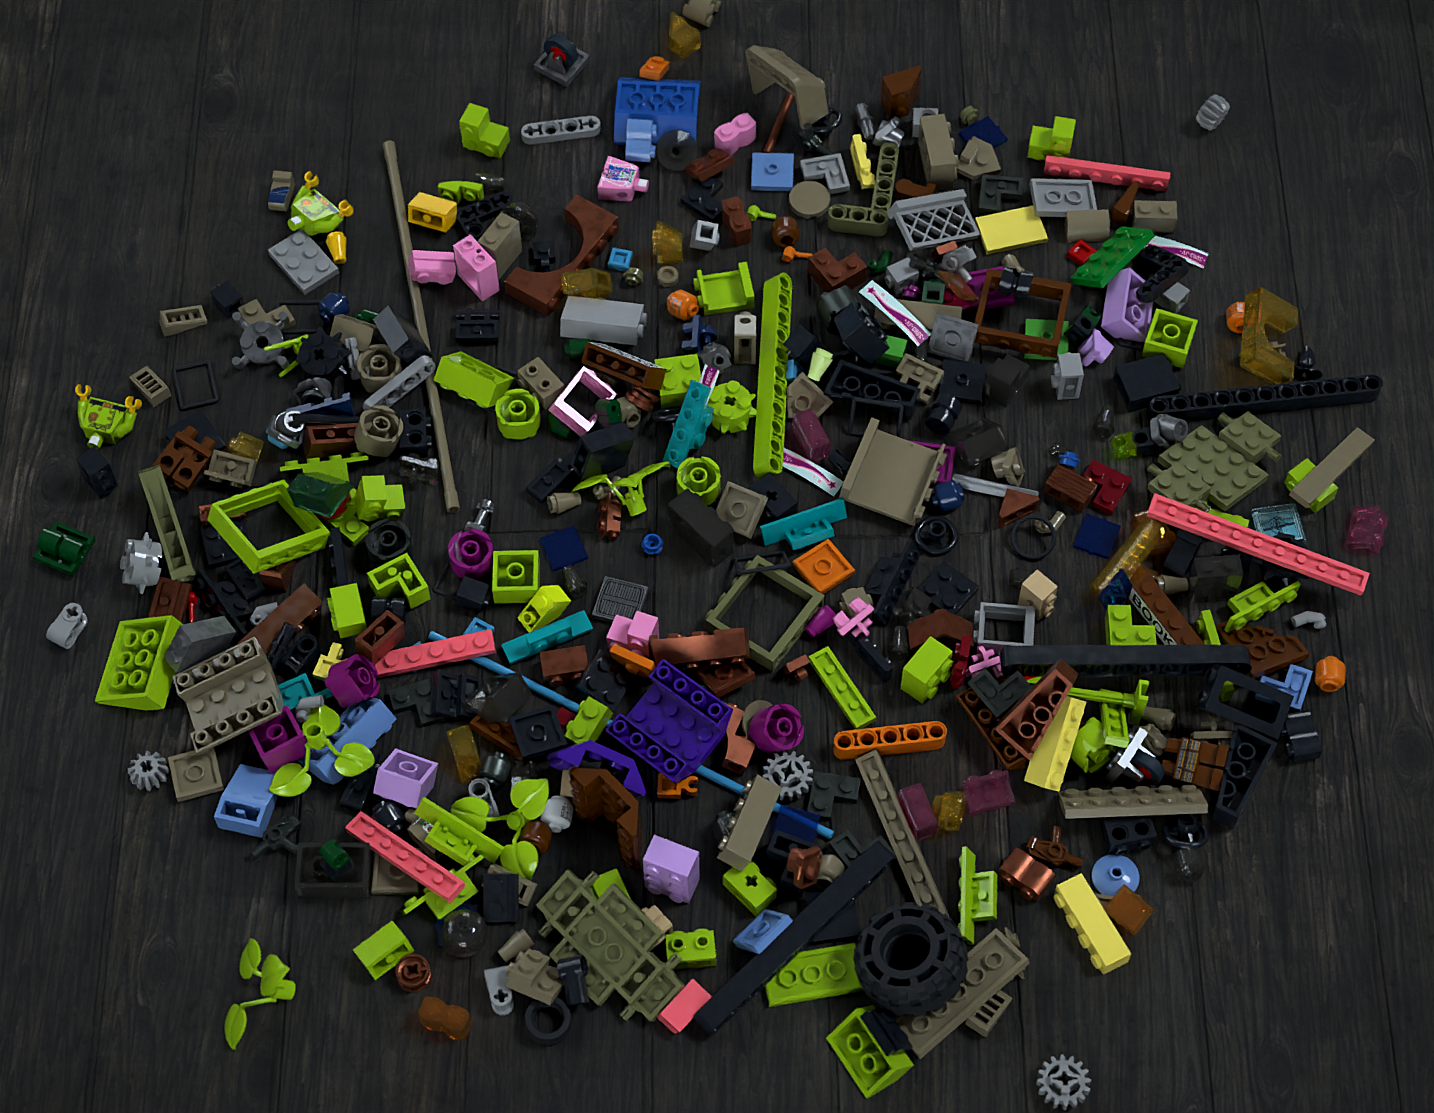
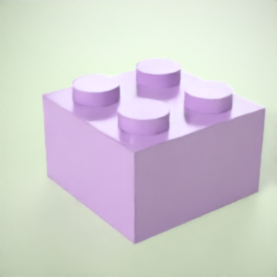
[373,749,438,809]

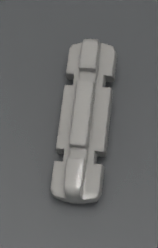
[344,337,362,380]

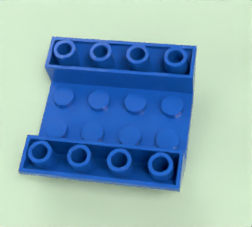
[614,77,701,148]

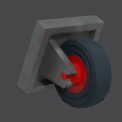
[534,34,590,87]
[1105,728,1165,785]

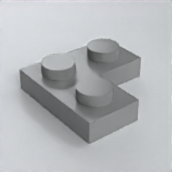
[800,153,850,194]

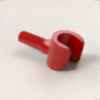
[188,592,198,623]

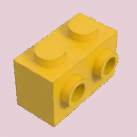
[408,192,457,233]

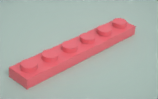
[1044,155,1170,192]
[374,629,496,679]
[345,811,466,903]

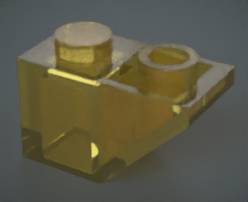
[669,12,701,60]
[652,221,683,263]
[561,268,612,299]
[446,725,481,782]

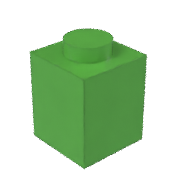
[876,335,907,368]

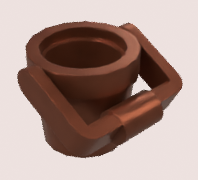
[787,846,823,889]

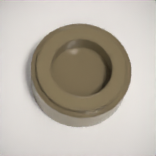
[657,266,679,287]

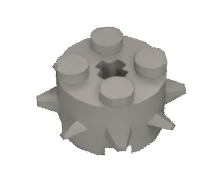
[120,532,162,594]

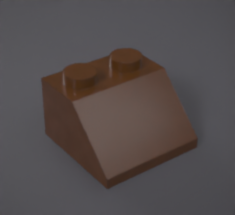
[880,65,922,120]

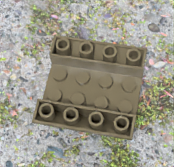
[172,637,284,754]

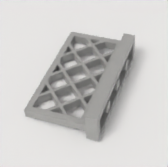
[887,189,981,251]

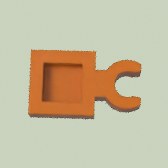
[657,773,698,798]

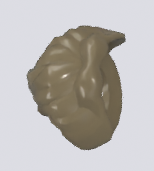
[1136,724,1167,757]

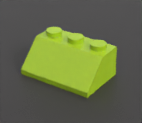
[434,351,515,408]
[826,1005,913,1098]

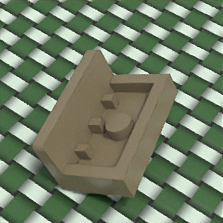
[204,450,257,488]

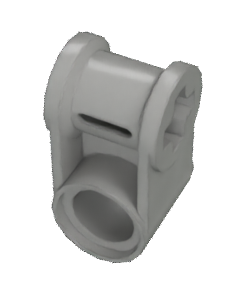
[46,603,88,649]
[468,779,500,822]
[484,965,514,1015]

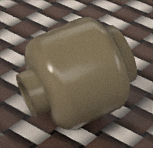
[616,397,641,428]
[815,854,844,890]

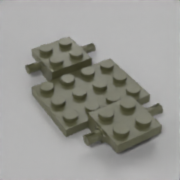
[1147,411,1281,513]
[536,870,685,1022]

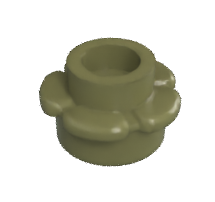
[959,106,978,125]
[623,267,643,286]

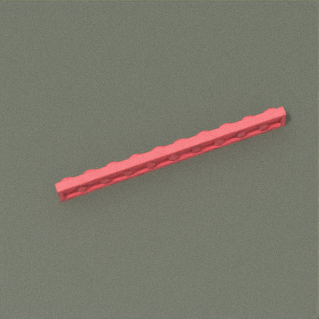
[1146,493,1369,596]

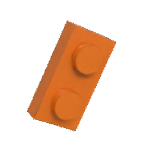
[639,57,670,81]

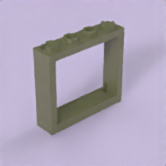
[705,555,824,672]

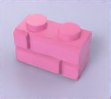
[408,250,456,284]

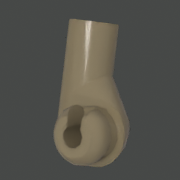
[1002,254,1024,272]

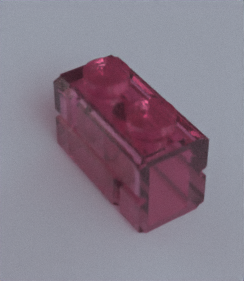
[792,409,831,462]
[898,783,938,841]

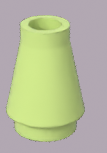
[807,348,833,381]

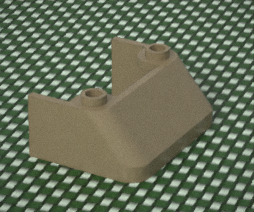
[746,45,829,129]

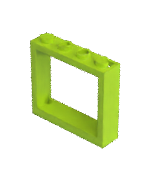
[207,479,330,574]

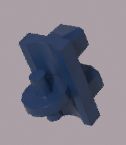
[682,315,717,354]

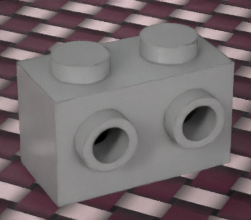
[1051,352,1084,400]

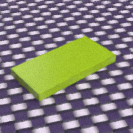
[765,943,864,1007]

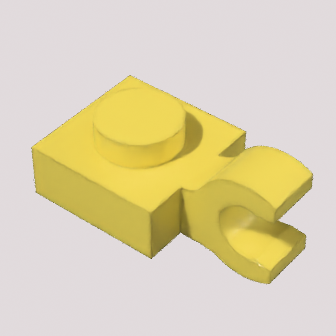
[312,642,344,681]

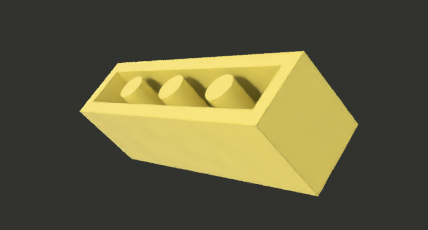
[1024,696,1086,792]
[1054,873,1131,975]

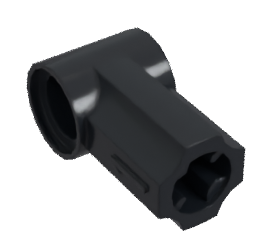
[557,954,589,1006]

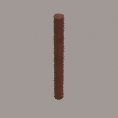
[763,92,795,153]

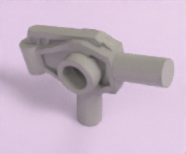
[936,245,976,283]

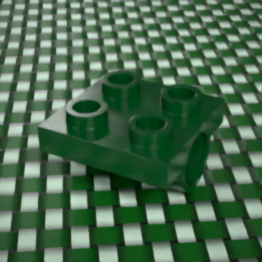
[33,521,96,576]

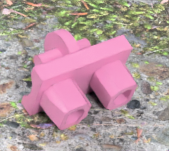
[832,597,874,637]
[965,646,1004,679]

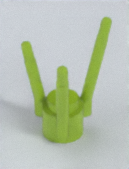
[264,334,309,377]

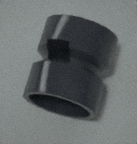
[998,266,1034,299]
[924,394,962,435]
[371,596,407,627]

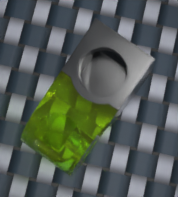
[1110,427,1154,459]

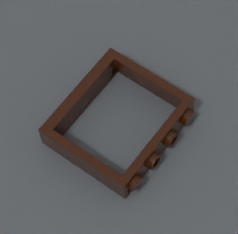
[974,268,1072,358]

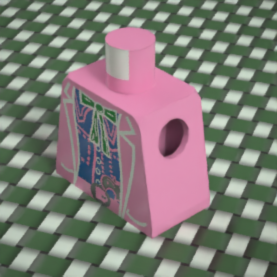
[598,156,649,201]

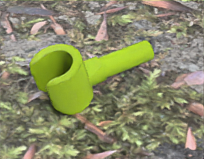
[747,205,776,221]

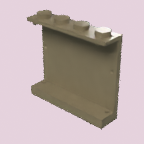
[839,417,947,526]

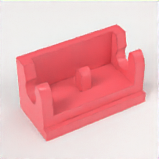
[657,979,712,1034]

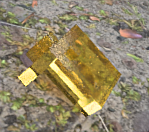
[227,432,264,461]

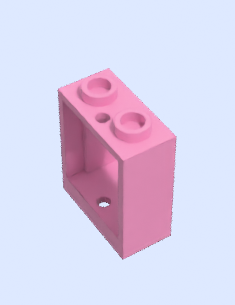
[453,234,499,302]
[548,366,617,436]

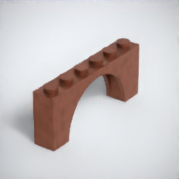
[504,194,619,316]

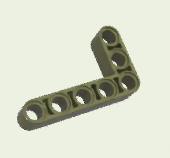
[828,143,899,237]

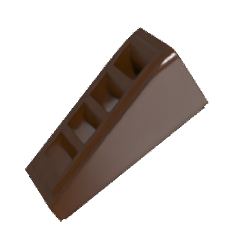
[1111,180,1139,226]

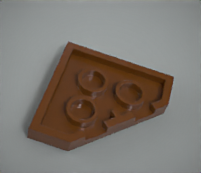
[1215,621,1309,679]

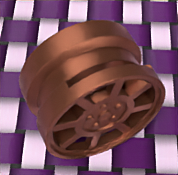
[626,384,660,412]
[395,954,431,993]

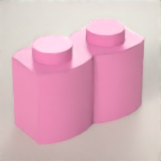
[714,113,756,155]

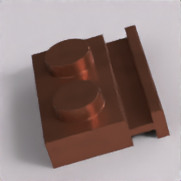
[685,148,735,182]
[148,576,193,624]

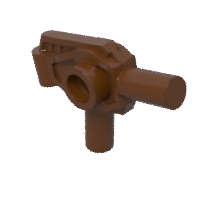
[1026,826,1084,868]

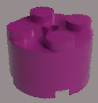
[448,529,494,581]
[325,654,380,708]
[748,704,804,754]

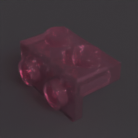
[1346,506,1388,555]
[961,770,1015,815]

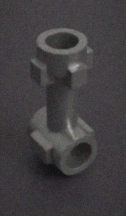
[464,499,494,532]

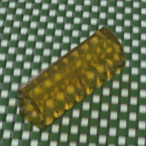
[1089,517,1165,603]

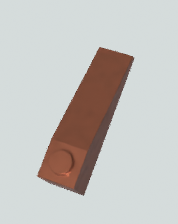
[302,423,358,459]

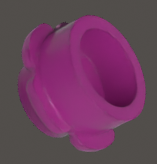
[902,285,922,302]

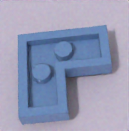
[1254,664,1313,713]

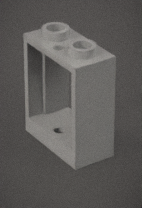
[973,602,1035,655]

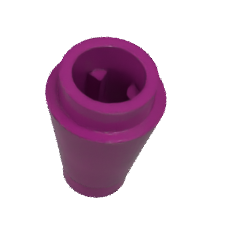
[804,605,836,638]

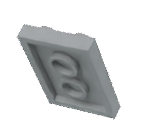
[1030,179,1097,217]
[268,229,339,295]

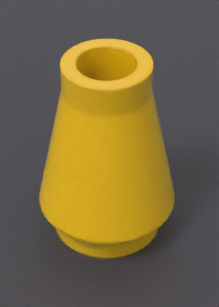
[326,231,346,264]

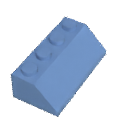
[297,698,396,785]

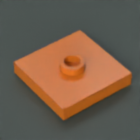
[792,539,855,594]
[610,644,656,681]

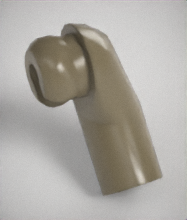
[592,476,621,500]
[1034,511,1066,534]

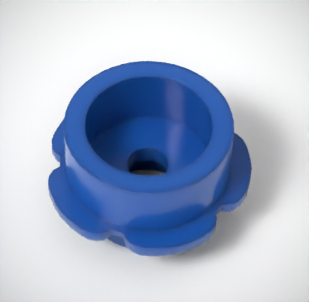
[1059,451,1080,468]
[641,534,663,555]

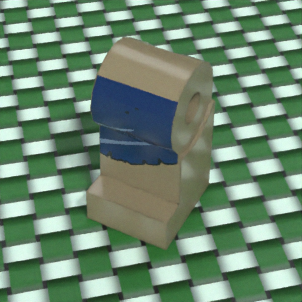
[268,171,295,211]

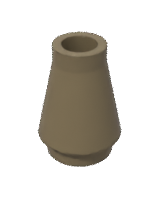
[547,492,581,514]
[1154,574,1188,596]
[1141,706,1176,731]
[498,929,534,962]

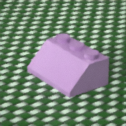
[1101,268,1153,342]

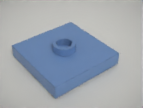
[751,153,794,191]
[733,909,793,954]

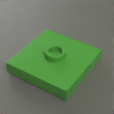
[1024,319,1068,360]

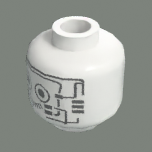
[541,796,574,832]

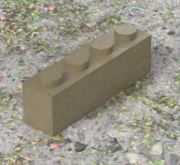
[875,299,962,334]
[717,774,782,872]

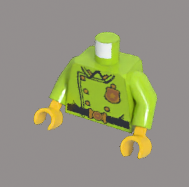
[288,171,353,236]
[75,384,142,450]

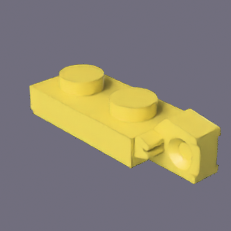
[850,134,875,189]

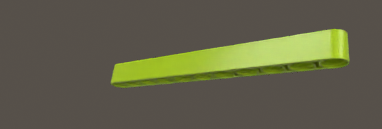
[753,273,792,479]

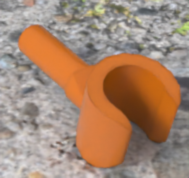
[782,246,812,263]

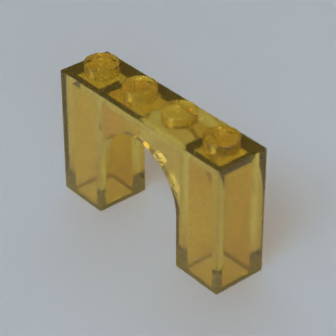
[1240,287,1298,385]

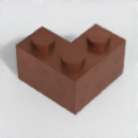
[808,248,867,292]
[908,609,974,653]

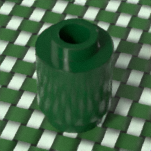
[564,339,595,360]

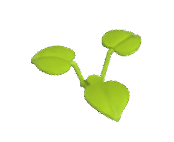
[571,462,670,516]
[269,704,375,797]
[451,779,549,881]
[225,938,295,1050]

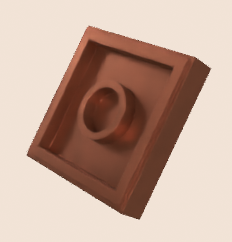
[694,661,756,698]

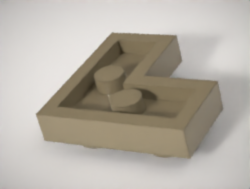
[238,299,296,343]

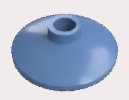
[1092,854,1139,900]

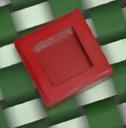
[1067,239,1097,266]

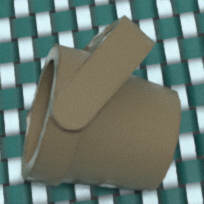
[991,447,1025,487]

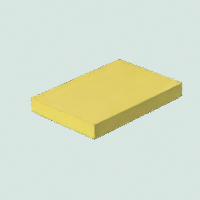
[975,205,1048,255]

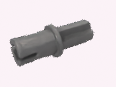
[855,103,876,140]

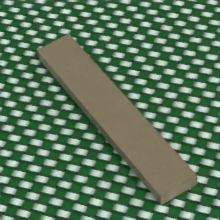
[1289,427,1375,508]

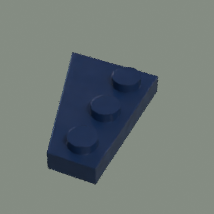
[287,392,355,428]

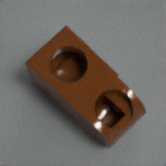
[895,179,936,201]

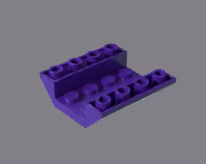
[605,659,733,783]
[546,740,646,799]

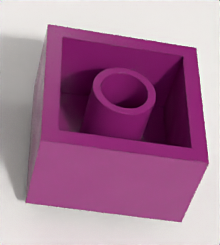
[248,705,313,774]

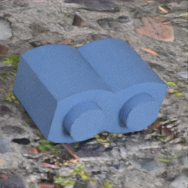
[625,119,657,162]

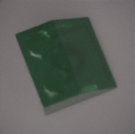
[287,472,354,518]

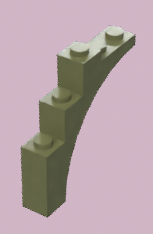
[138,465,196,582]

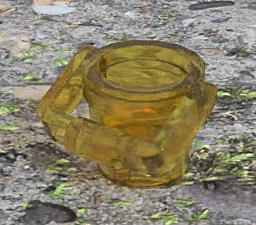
[932,791,966,831]

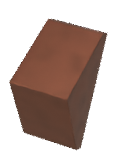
[998,488,1040,528]
[260,560,296,593]

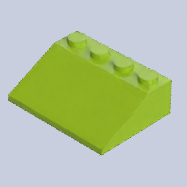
[95,615,184,711]

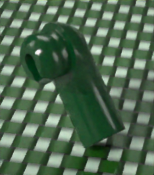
[867,250,893,275]

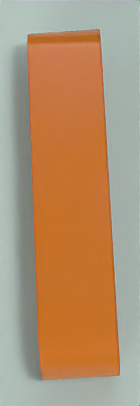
[833,721,947,760]

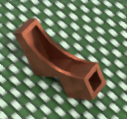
[721,703,756,776]

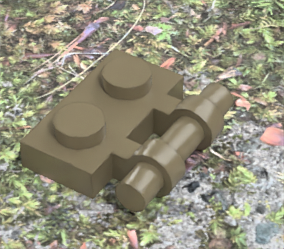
[892,353,944,404]

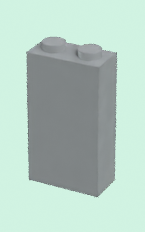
[560,296,647,345]

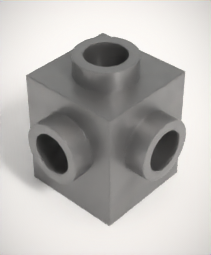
[696,342,731,375]

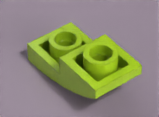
[438,181,484,204]

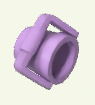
[1078,329,1114,367]

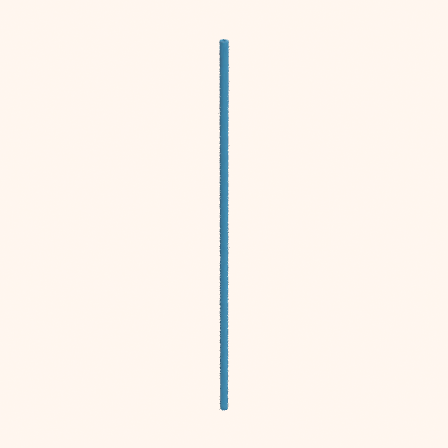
[428,631,834,840]

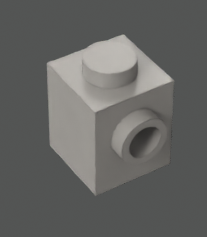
[690,220,719,251]

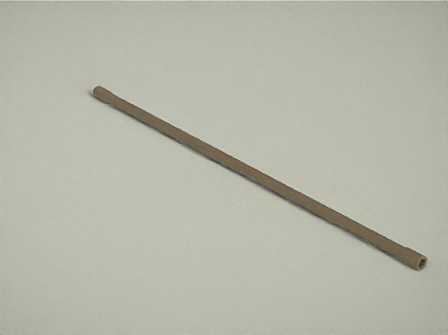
[383,141,460,513]

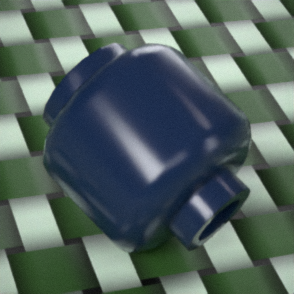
[318,292,349,324]
[931,480,965,512]

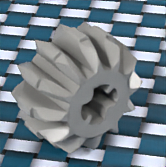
[1196,94,1230,131]
[128,751,169,791]

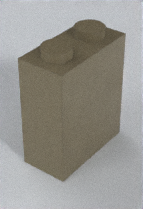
[477,212,522,280]

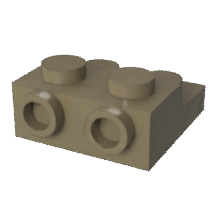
[506,948,564,1005]

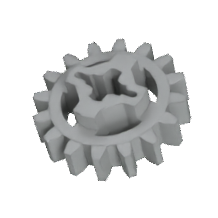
[763,750,813,801]
[1036,1054,1091,1110]

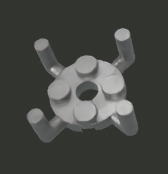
[232,311,290,370]

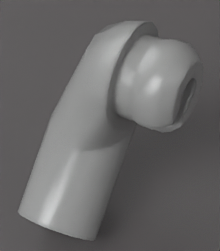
[250,602,278,627]
[1291,611,1326,629]
[294,695,324,723]

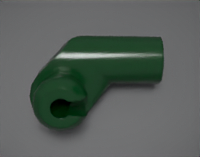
[353,310,379,323]
[548,412,572,439]

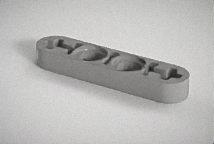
[521,116,601,144]
[363,355,436,411]

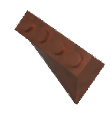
[649,628,751,670]
[995,658,1078,761]

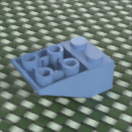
[214,764,278,838]

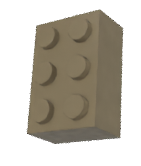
[918,114,959,190]

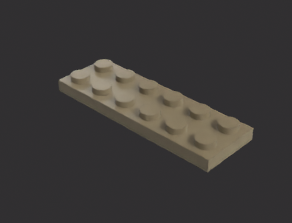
[1059,784,1208,819]
[895,928,1030,1059]

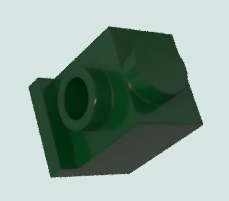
[922,279,946,305]

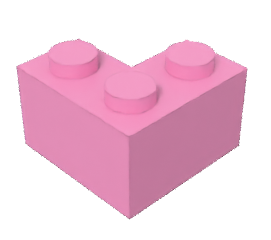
[606,611,659,659]

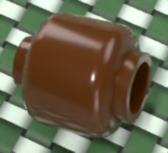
[771,216,799,247]
[519,820,552,856]

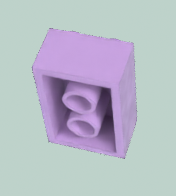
[643,835,700,904]

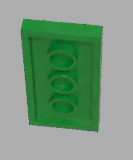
[1070,226,1155,288]

